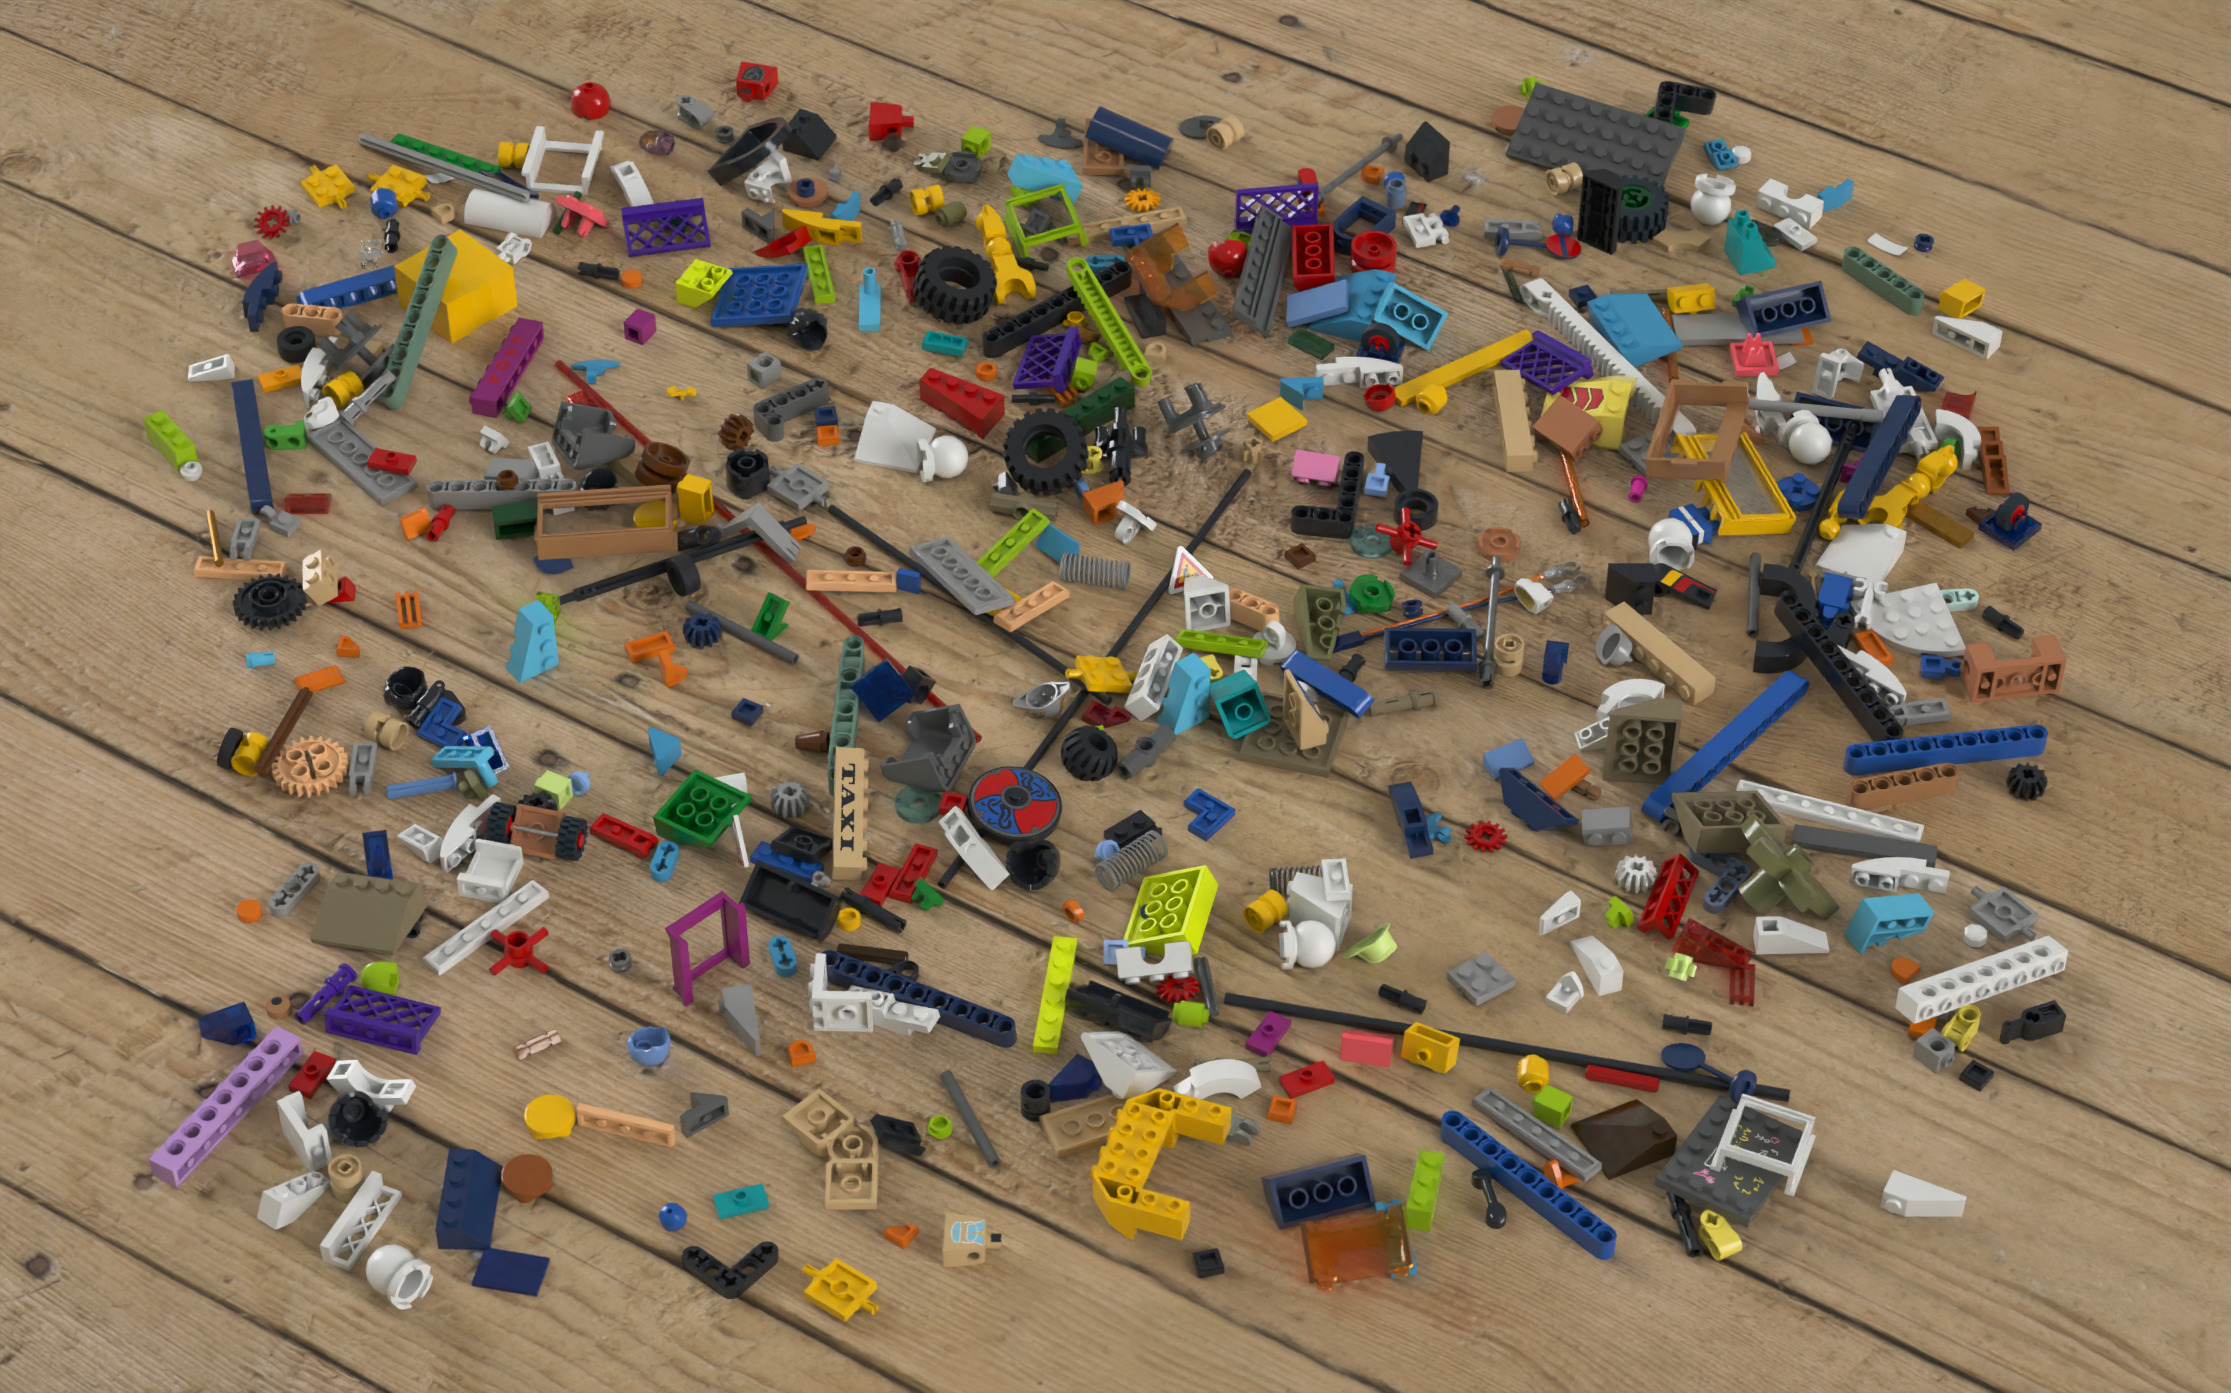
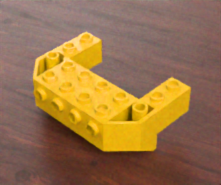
[1090,1088,1231,1241]

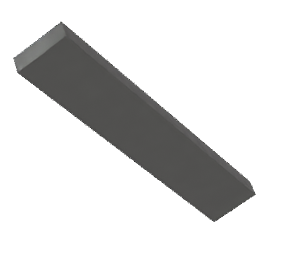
[1792,824,1938,868]

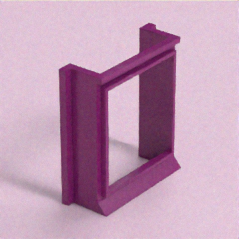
[665,891,750,1006]

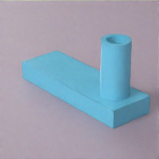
[859,267,881,331]
[430,746,499,788]

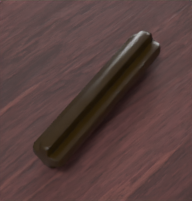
[837,943,909,964]

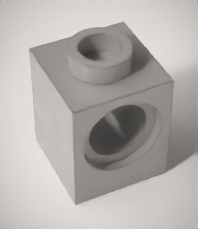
[747,352,781,389]
[1913,1028,1955,1073]

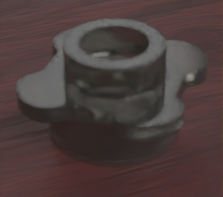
[882,133,906,152]

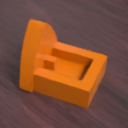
[399,507,431,540]
[658,649,688,687]
[1543,1160,1581,1189]

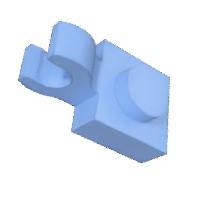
[1364,463,1390,497]
[1104,940,1145,966]

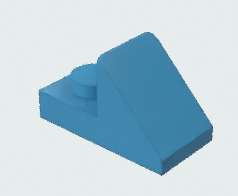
[1280,377,1324,410]

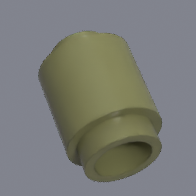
[935,201,967,227]

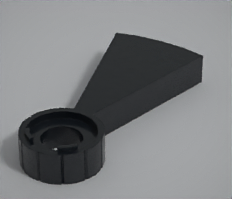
[1367,431,1439,531]

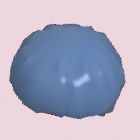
[627,1026,670,1067]

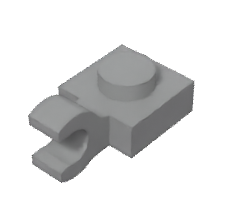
[260,505,301,538]

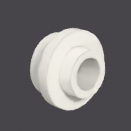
[180,461,202,481]

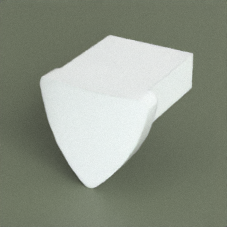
[1545,971,1584,1014]

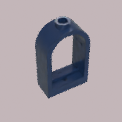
[1333,196,1396,255]

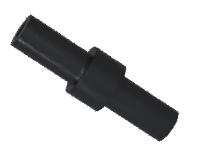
[1015,257,1049,272]
[1012,392,1055,405]

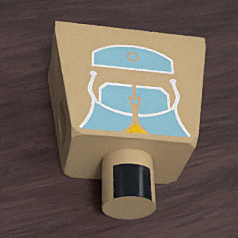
[943,1212,1002,1267]

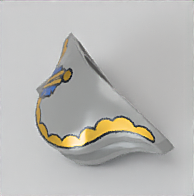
[1013,682,1071,719]

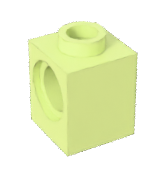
[534,770,573,811]

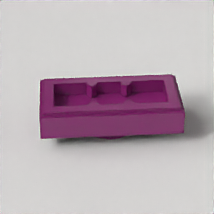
[1245,1011,1291,1057]

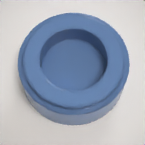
[1074,479,1090,501]

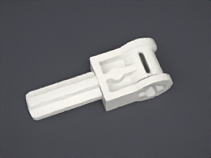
[496,232,532,265]

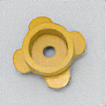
[1063,311,1088,327]

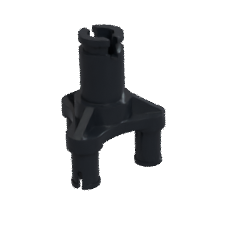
[1093,407,1148,486]

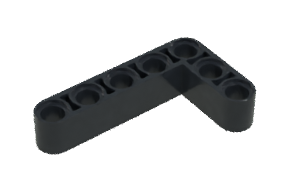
[1653,81,1717,124]
[1291,451,1364,539]

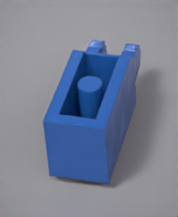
[1817,572,1854,631]

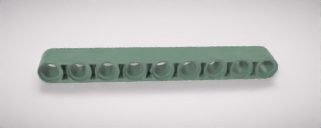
[378,234,457,410]

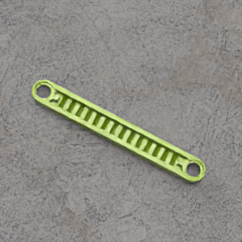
[1066,257,1152,387]

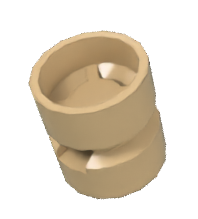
[1206,115,1244,151]
[1545,162,1583,196]
[1493,633,1525,677]
[364,710,409,750]
[328,1154,364,1202]

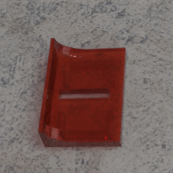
[1941,391,1977,421]

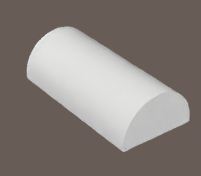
[464,189,557,238]

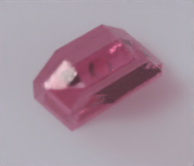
[232,240,277,278]

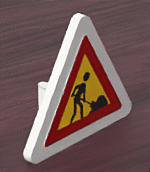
[1168,546,1213,595]

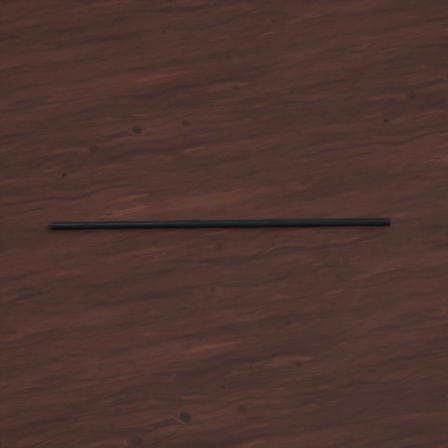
[828,505,1112,705]

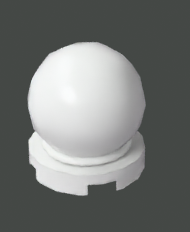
[1691,174,1736,225]
[1777,410,1832,465]
[916,435,968,482]
[1648,518,1695,570]
[1279,920,1336,970]
[366,1244,433,1310]

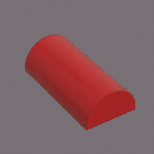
[1292,224,1335,292]

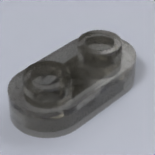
[1751,219,1782,247]

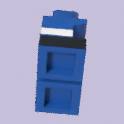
[1668,503,1720,550]

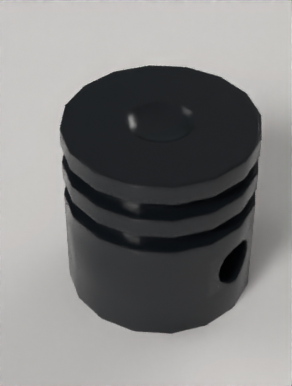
[1020,1079,1051,1122]

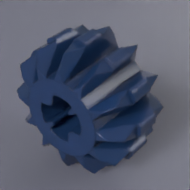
[683,612,722,649]

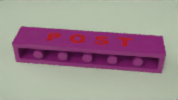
[469,317,544,418]

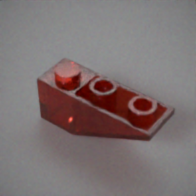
[1671,918,1754,971]

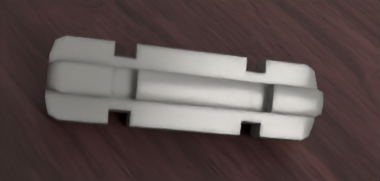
[890,219,907,251]

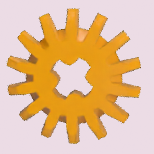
[1124,188,1161,212]

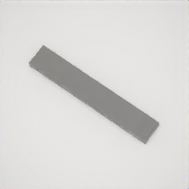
[1472,1087,1602,1183]

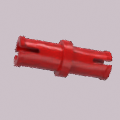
[425,504,455,542]

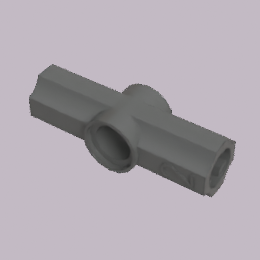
[1116,724,1176,780]

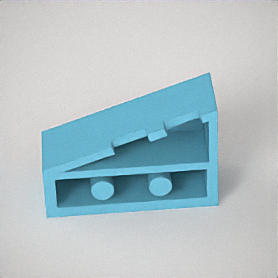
[1007,154,1083,205]
[506,600,559,683]
[1156,653,1211,735]
[1844,893,1934,954]

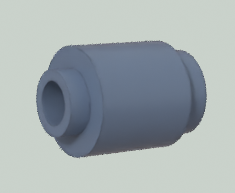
[1385,178,1406,210]

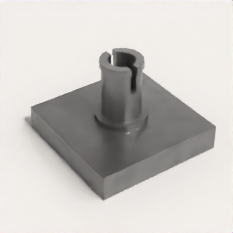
[1399,550,1462,599]

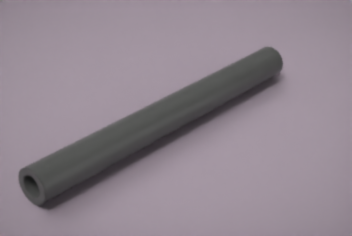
[1747,552,1761,637]
[940,1070,1001,1168]

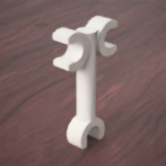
[1853,578,1888,630]

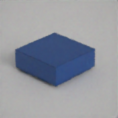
[897,568,921,594]

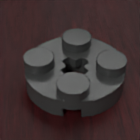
[942,151,982,184]

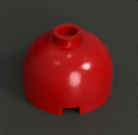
[571,82,611,120]
[1208,239,1248,279]

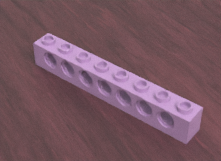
[149,1026,303,1188]

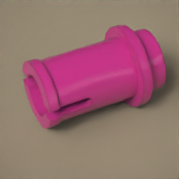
[1628,475,1648,503]

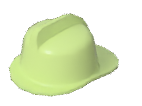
[1342,922,1397,963]

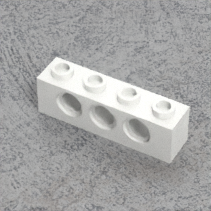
[1124,634,1183,721]

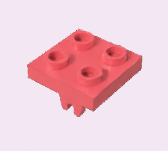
[556,195,610,237]
[1729,333,1779,377]

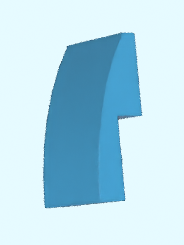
[1703,139,1738,171]
[1817,179,1854,212]
[830,192,861,221]

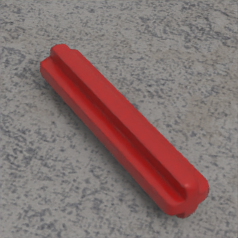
[1585,1065,1660,1093]

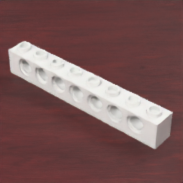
[1895,935,2068,1024]

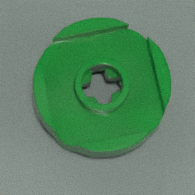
[1349,574,1395,614]

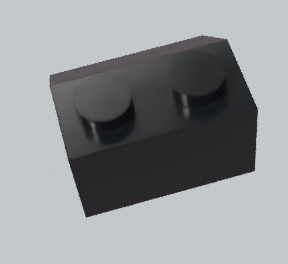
[782,109,837,161]
[1404,121,1450,182]
[1605,563,1656,615]

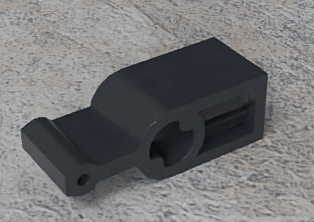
[1999,1000,2066,1044]

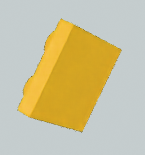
[1246,397,1307,442]

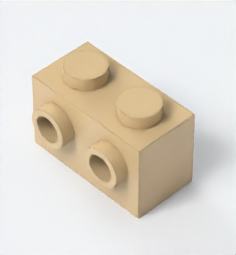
[303,550,338,606]

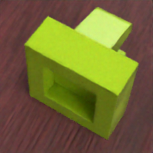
[1605,896,1635,929]

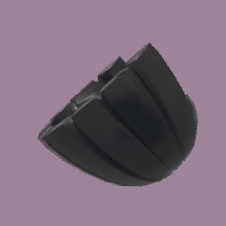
[1005,840,1061,891]
[328,1091,388,1147]

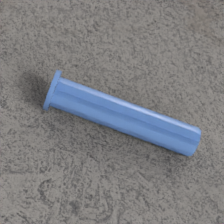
[386,772,458,799]

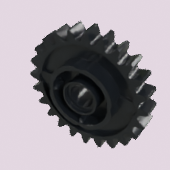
[233,573,307,631]

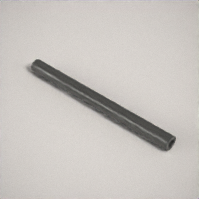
[685,600,799,665]

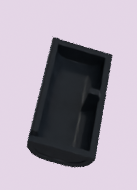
[739,860,842,941]
[1065,980,1172,1043]

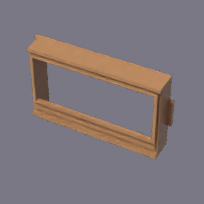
[1645,379,1750,482]
[534,484,678,560]

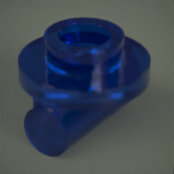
[1440,205,1460,227]

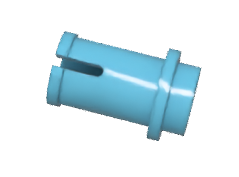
[245,651,275,669]

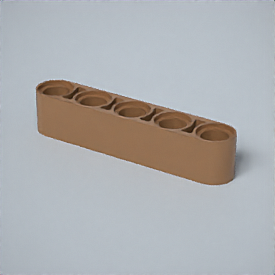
[1847,763,1959,810]

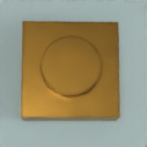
[1075,324,1101,343]

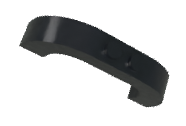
[1753,563,1819,674]

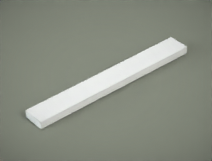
[1736,779,1924,843]

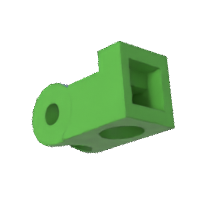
[263,420,307,450]

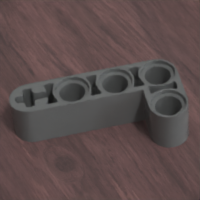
[753,378,829,442]

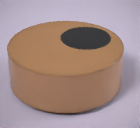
[266,996,292,1020]

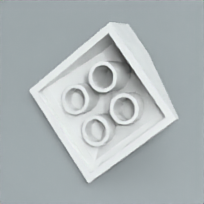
[854,401,936,473]
[1815,524,1907,583]
[1081,1031,1177,1100]

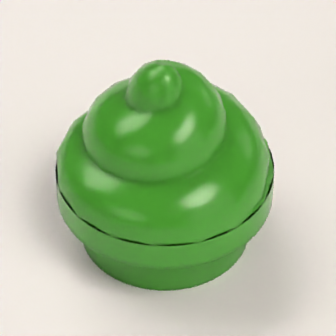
[1937,437,1961,457]

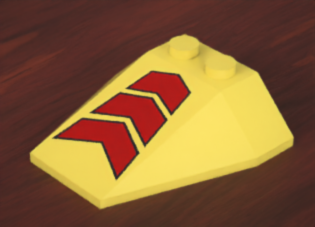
[1541,375,1637,451]

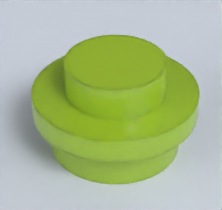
[927,1115,953,1139]

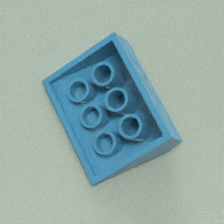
[1309,269,1396,342]
[1587,294,1683,368]

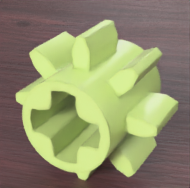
[1665,953,1697,981]

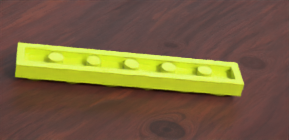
[1033,936,1078,1055]

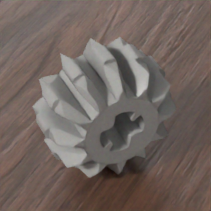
[770,780,810,819]

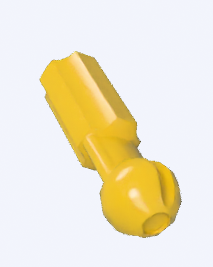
[1819,490,1847,540]

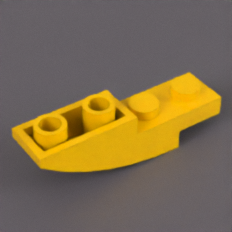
[782,209,863,246]

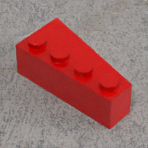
[919,367,1005,439]

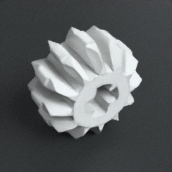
[1615,854,1657,895]

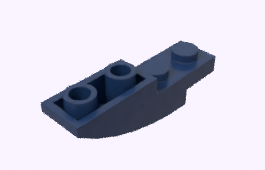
[242,262,282,332]
[1856,341,1945,392]
[1388,781,1433,859]

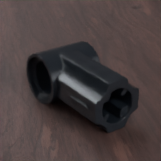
[677,525,721,552]

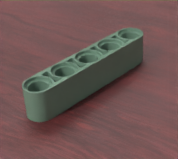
[1842,247,1924,316]

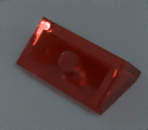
[284,493,332,514]

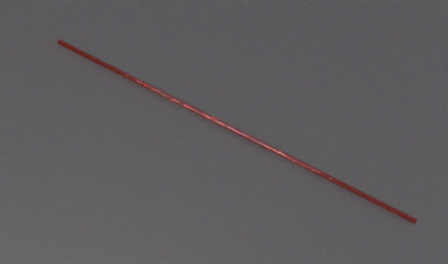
[555,360,982,743]

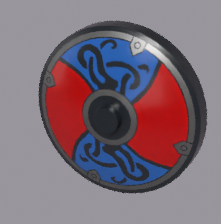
[967,766,1062,845]

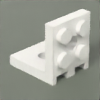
[808,954,874,1032]

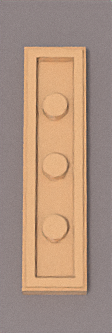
[194,556,288,581]
[806,570,897,593]
[993,581,1070,632]
[576,1103,676,1148]

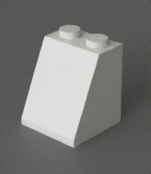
[1286,872,1353,951]

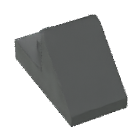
[742,208,775,244]
[680,1092,729,1138]

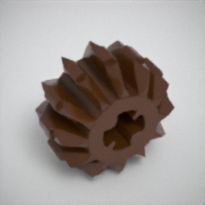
[718,413,754,451]

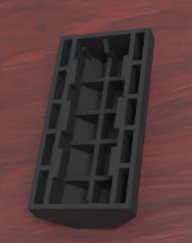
[1577,169,1623,255]

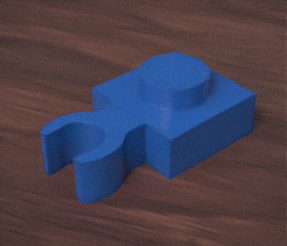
[1920,655,1961,679]

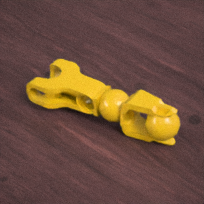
[975,204,1036,305]
[1854,445,1958,529]

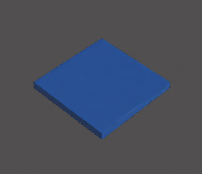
[710,264,809,327]

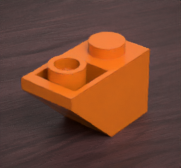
[1082,480,1124,525]

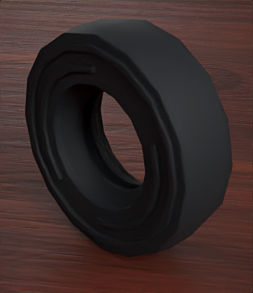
[217,727,243,770]

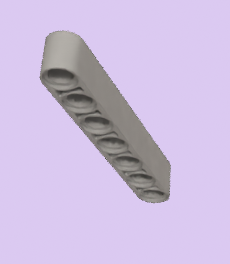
[426,479,577,510]

